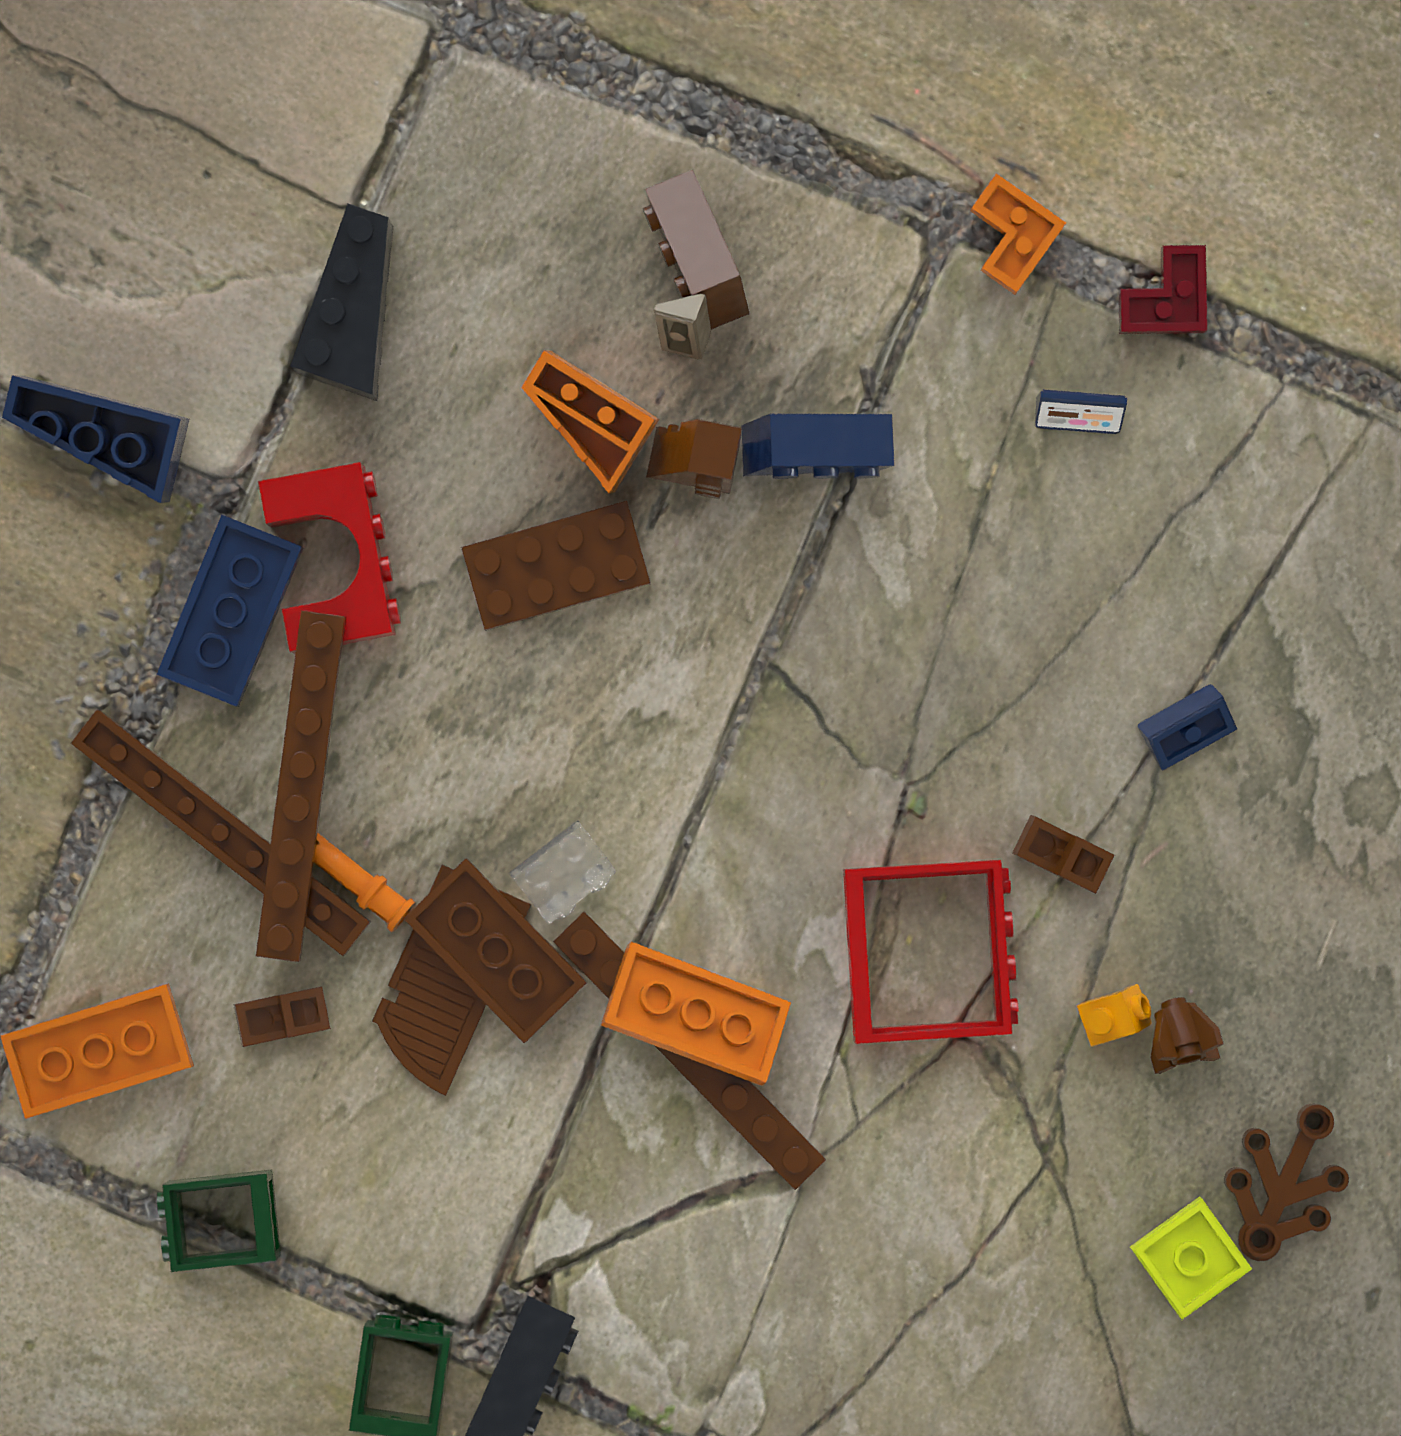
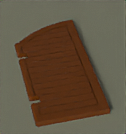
[372,865,531,1096]

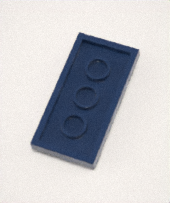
[156,515,303,707]

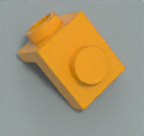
[1077,984,1152,1046]

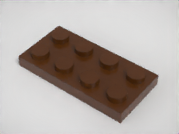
[461,501,651,631]
[403,858,587,1044]

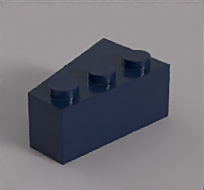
[741,414,894,479]

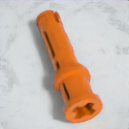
[314,833,416,932]

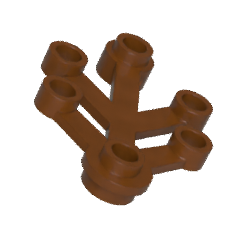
[1224,1103,1349,1261]

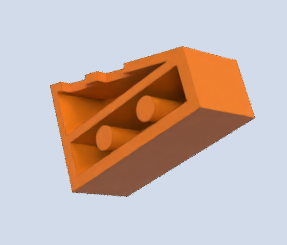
[521,350,660,494]

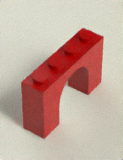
[258,462,401,654]

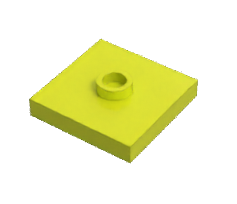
[1130,1196,1252,1320]

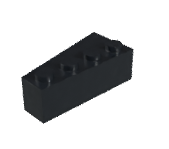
[290,203,393,401]
[465,1296,579,1436]

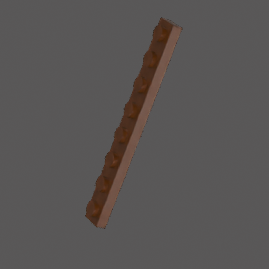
[256,611,346,962]
[71,709,371,956]
[553,911,826,1190]

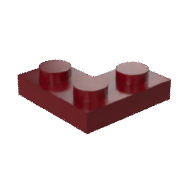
[1118,245,1208,334]

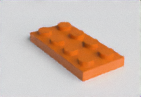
[601,942,791,1086]
[0,983,194,1119]

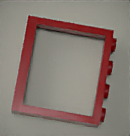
[843,860,1019,1044]

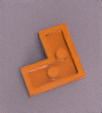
[970,173,1066,295]

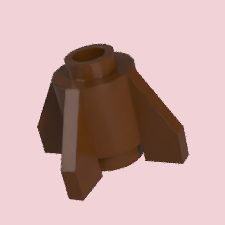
[1151,997,1224,1074]

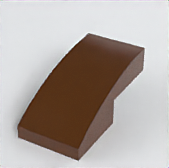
[1012,815,1115,894]
[233,986,331,1047]

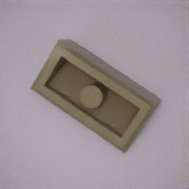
[654,294,711,360]

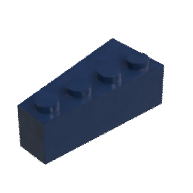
[2,375,190,503]

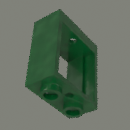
[157,1169,281,1272]
[349,1315,454,1436]

